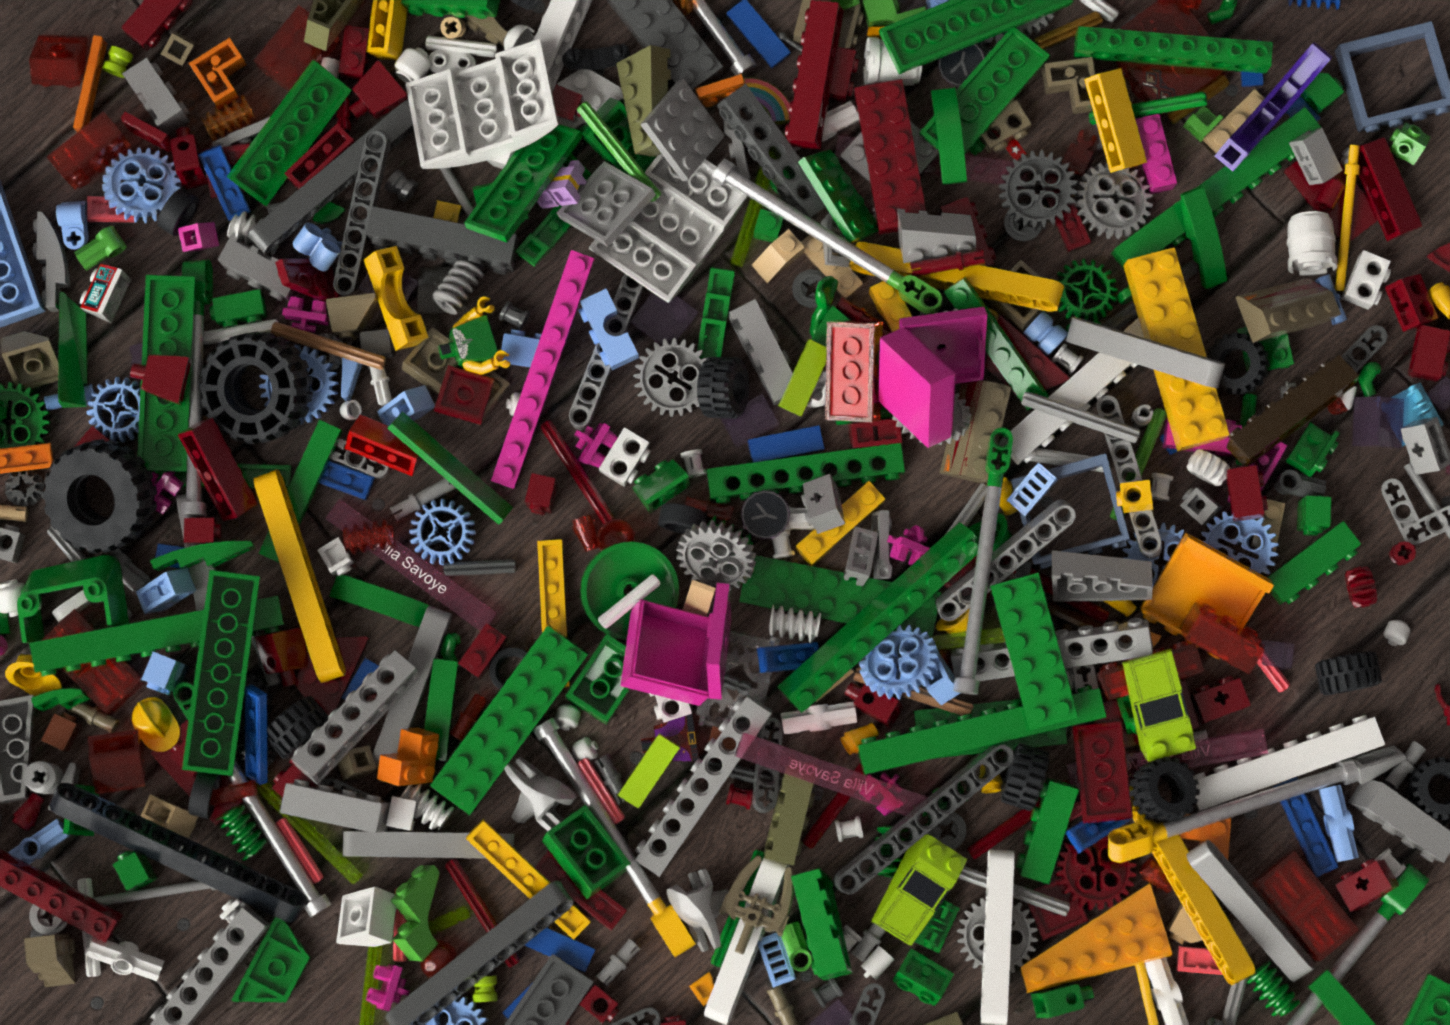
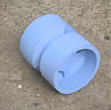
[1023,311,1068,356]

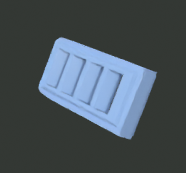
[341,358,362,401]
[1007,462,1058,517]
[757,932,796,987]

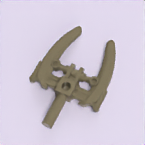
[719,856,794,955]

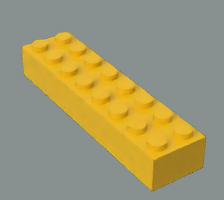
[1123,247,1230,452]

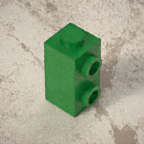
[209,289,267,328]

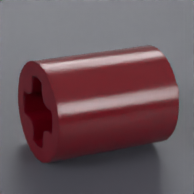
[1315,177,1345,211]

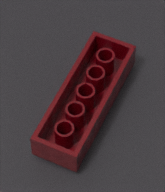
[854,79,926,235]

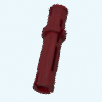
[910,249,986,276]
[836,297,892,338]

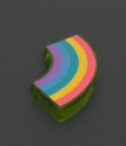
[743,77,791,124]

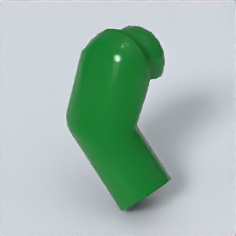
[1207,0,1237,25]
[1358,362,1381,398]
[440,633,461,666]

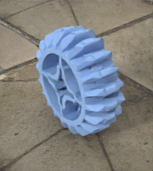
[87,377,141,443]
[409,499,476,566]

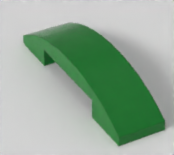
[931,88,967,185]
[515,185,582,267]
[330,574,430,628]

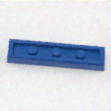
[245,685,267,785]
[1273,776,1339,877]

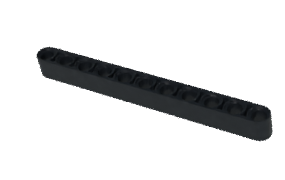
[49,783,306,922]

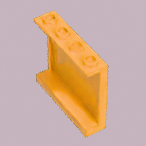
[1140,532,1274,660]

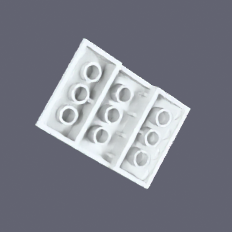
[405,39,559,169]
[589,154,748,303]

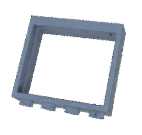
[1335,21,1450,133]
[1011,453,1131,569]

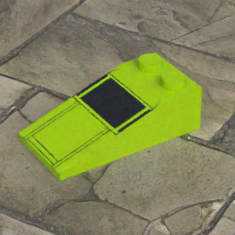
[1122,649,1196,762]
[871,834,967,946]

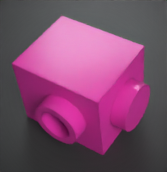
[178,222,219,252]

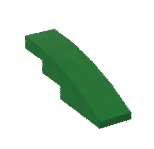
[1180,186,1227,289]
[697,267,735,359]
[150,541,256,571]
[424,659,459,761]
[1307,969,1376,1025]

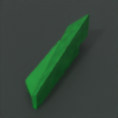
[58,292,88,408]

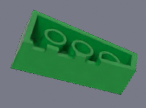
[791,869,853,980]

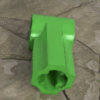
[74,226,127,271]
[781,921,813,972]

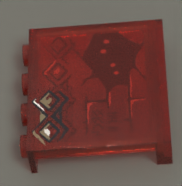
[1114,0,1229,119]

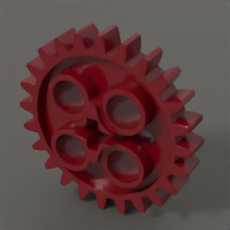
[1055,835,1136,910]

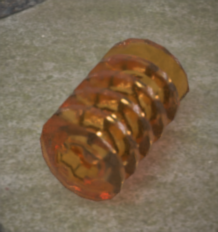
[201,95,256,141]

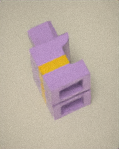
[537,160,587,209]

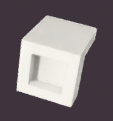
[386,796,416,831]

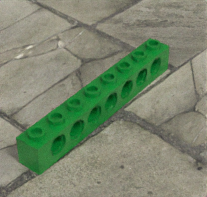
[1074,26,1273,73]
[707,443,905,504]

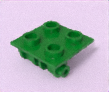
[1237,327,1295,372]
[914,900,959,953]

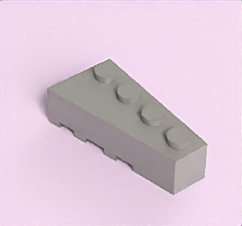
[729,299,793,406]
[1052,550,1153,602]
[0,695,35,804]
[280,779,391,833]
[1347,780,1450,863]

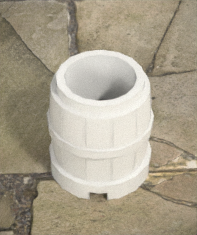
[863,37,922,86]
[1286,211,1337,276]

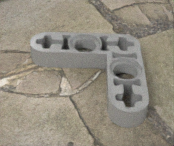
[1381,479,1450,545]

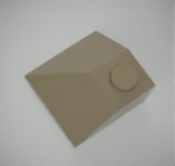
[326,293,380,339]
[1,331,59,391]

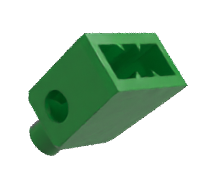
[1031,984,1094,1018]

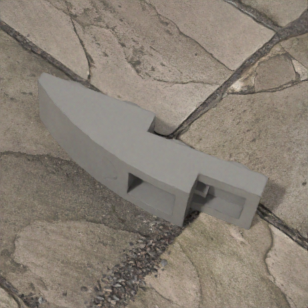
[33,212,70,312]

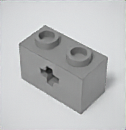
[1400,417,1450,475]
[801,474,845,534]

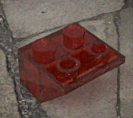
[88,729,146,794]

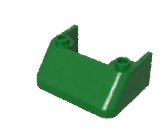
[17,555,129,643]

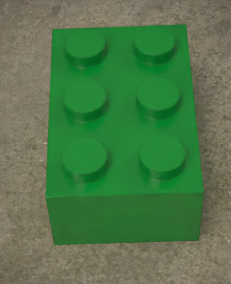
[542,805,631,899]

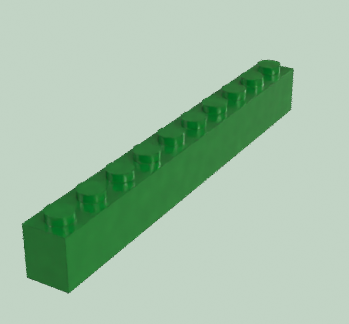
[1111,107,1322,272]
[777,522,979,713]
[29,596,284,677]
[856,685,1106,775]

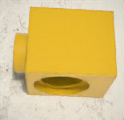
[1116,480,1153,513]

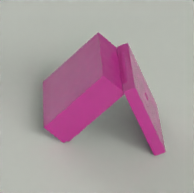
[879,307,987,448]
[620,583,731,706]

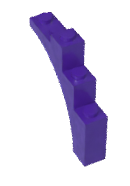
[1214,42,1333,172]

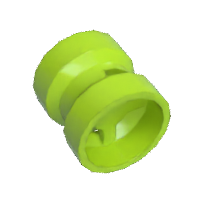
[102,46,134,78]
[472,976,498,1002]

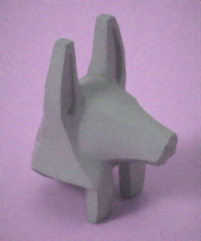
[504,757,576,831]
[667,869,729,952]

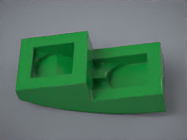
[31,689,90,712]

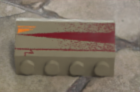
[1235,278,1341,343]
[939,380,1011,485]

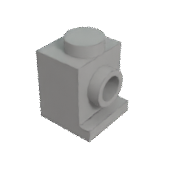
[1180,487,1222,525]

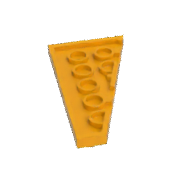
[1020,883,1172,993]

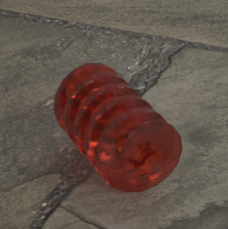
[343,519,396,555]

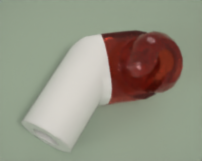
[1327,386,1357,415]

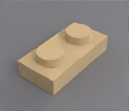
[1250,499,1285,552]

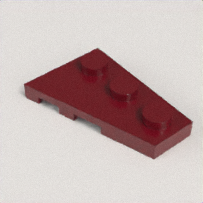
[275,259,341,302]

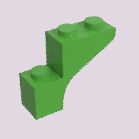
[862,0,926,28]
[391,865,439,961]

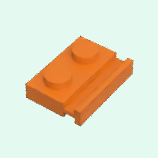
[696,74,745,107]

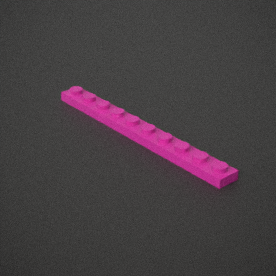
[491,250,595,489]

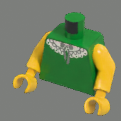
[438,297,510,375]

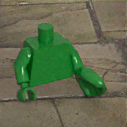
[809,276,881,360]

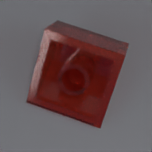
[29,35,87,87]

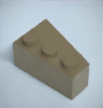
[24,934,76,987]

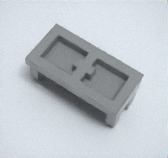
[1289,128,1342,185]
[844,526,878,587]

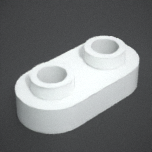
[428,50,476,74]

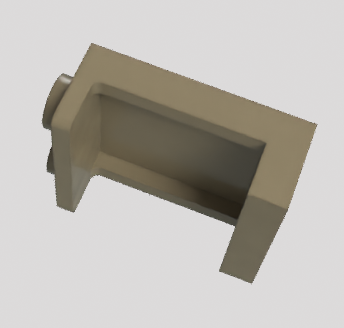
[793,0,864,49]

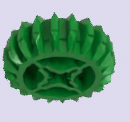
[1055,258,1118,322]

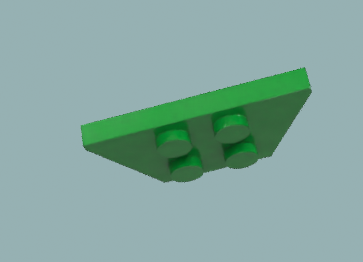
[231,917,311,1002]

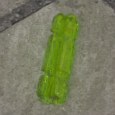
[428,906,470,935]

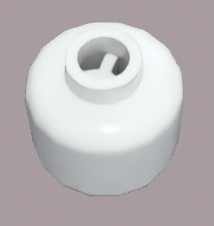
[395,47,431,83]
[0,579,24,617]

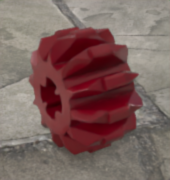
[1345,566,1377,608]

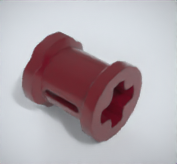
[1389,541,1416,566]
[726,783,753,810]

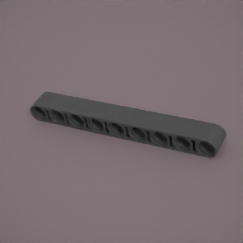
[248,100,414,254]
[833,744,1014,894]
[385,881,574,1025]

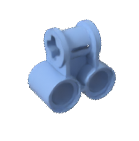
[56,201,89,249]
[292,223,342,271]

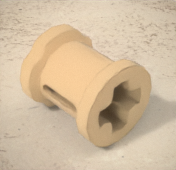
[441,17,466,38]

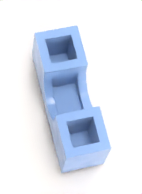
[578,289,639,370]
[141,652,189,695]

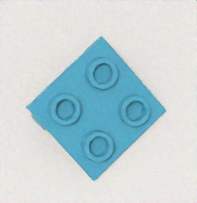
[1378,382,1444,447]

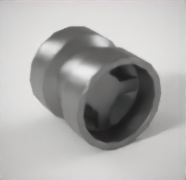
[384,169,418,203]

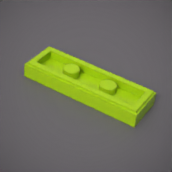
[778,339,831,416]
[618,733,680,809]

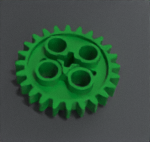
[0,382,51,449]

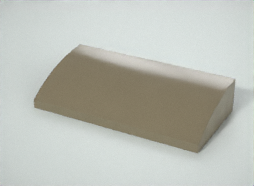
[402,327,510,426]

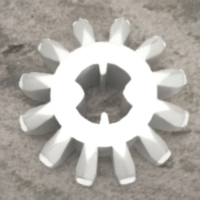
[1187,449,1230,486]

